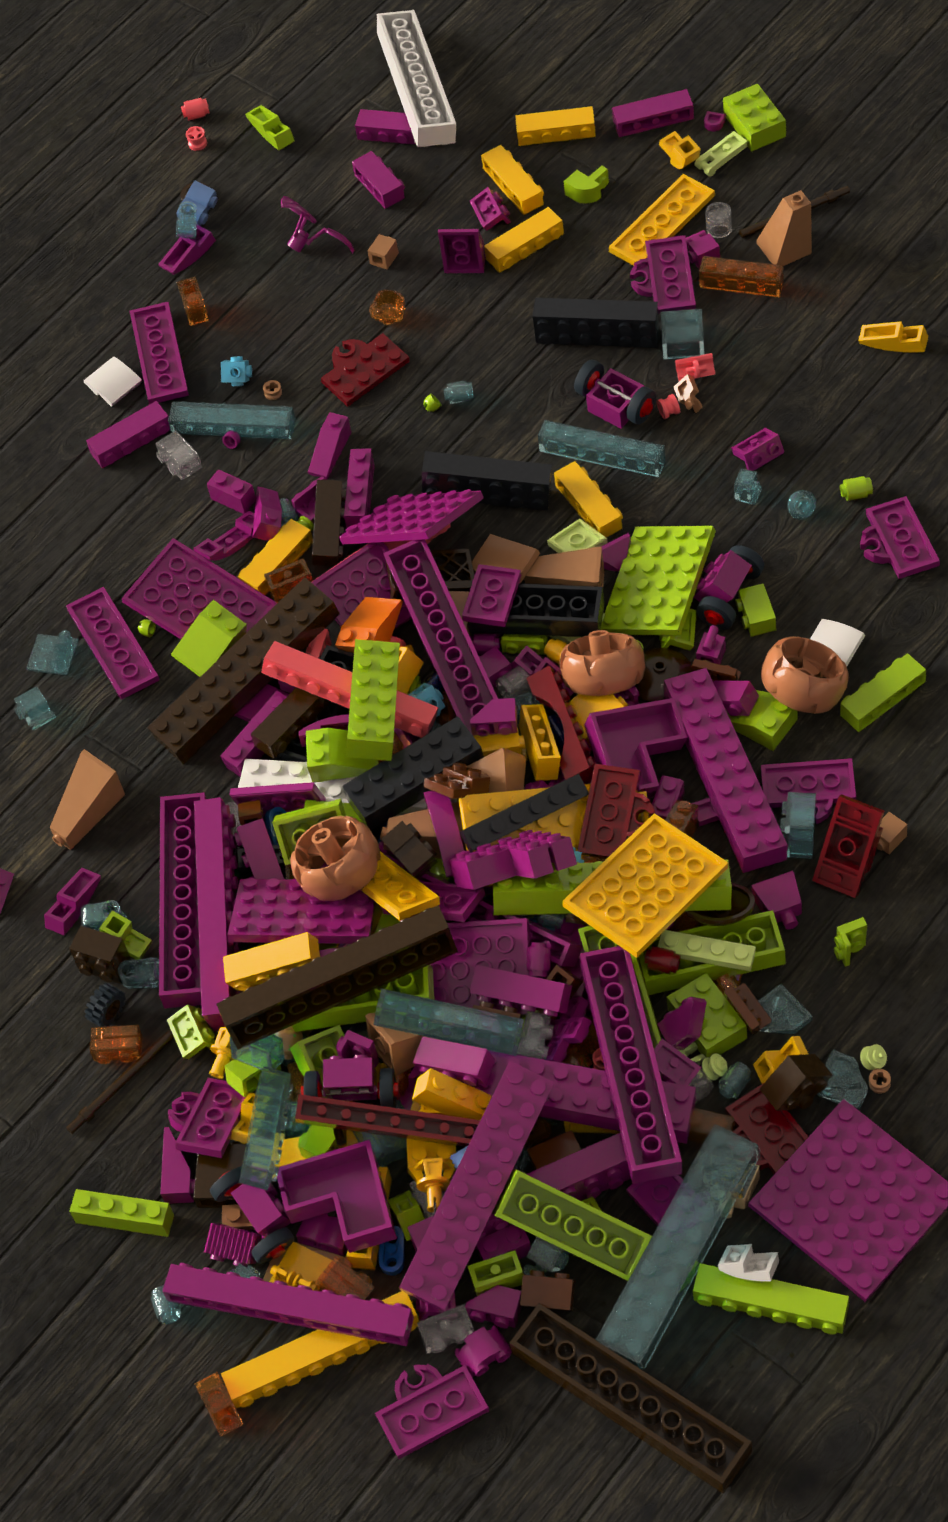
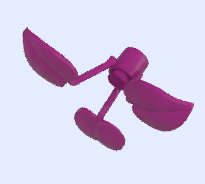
[281,196,354,254]

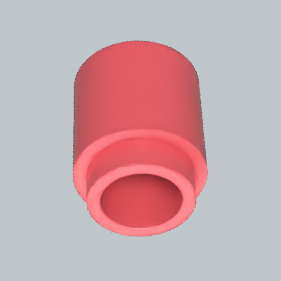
[181,98,210,121]

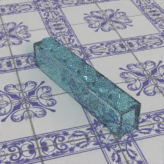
[168,401,295,439]
[538,420,665,477]
[373,989,524,1056]
[239,1066,293,1190]

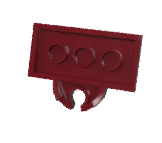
[321,333,410,407]
[577,764,655,858]
[725,1082,808,1174]

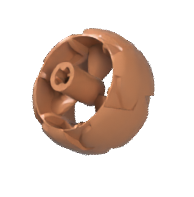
[559,630,645,696]
[761,636,849,714]
[290,816,381,901]

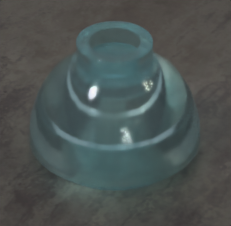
[787,490,816,520]

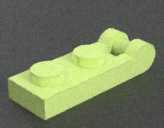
[694,131,748,177]

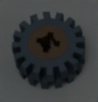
[85,983,126,1029]

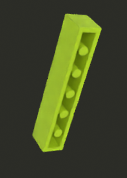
[693,1263,849,1334]

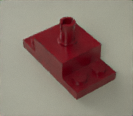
[812,794,885,898]

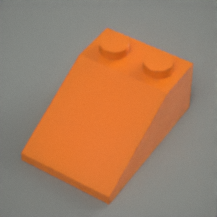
[335,597,403,653]

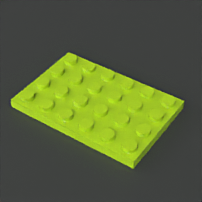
[601,526,716,635]

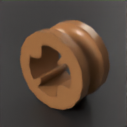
[263,380,282,400]
[869,1069,891,1094]

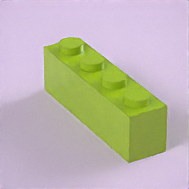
[840,653,926,732]
[69,1189,174,1237]

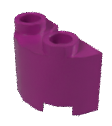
[455,1325,512,1377]

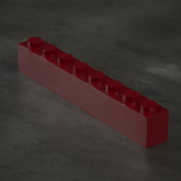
[295,1094,480,1147]

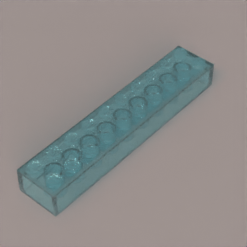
[596,1123,761,1371]

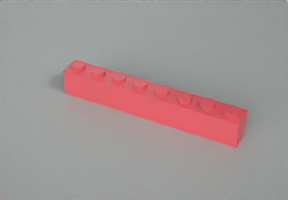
[261,641,438,738]

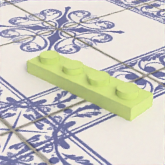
[658,930,756,971]

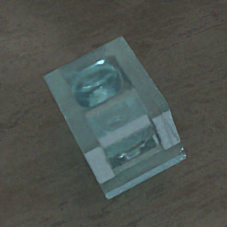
[734,468,762,505]

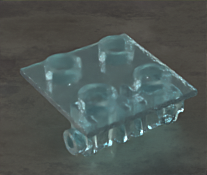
[26,630,79,675]

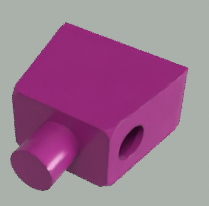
[751,871,802,929]

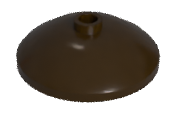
[635,648,692,703]
[685,883,755,926]

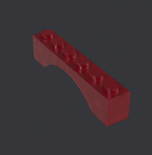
[526,666,597,784]

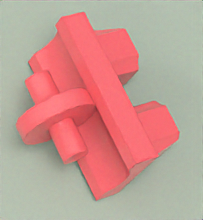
[675,353,716,381]

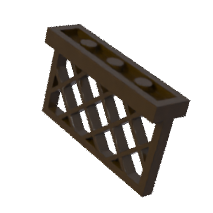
[385,549,475,602]

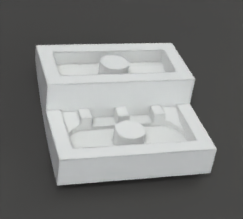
[84,357,142,407]
[810,619,865,666]
[718,1244,779,1281]

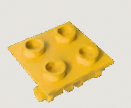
[269,1242,335,1291]

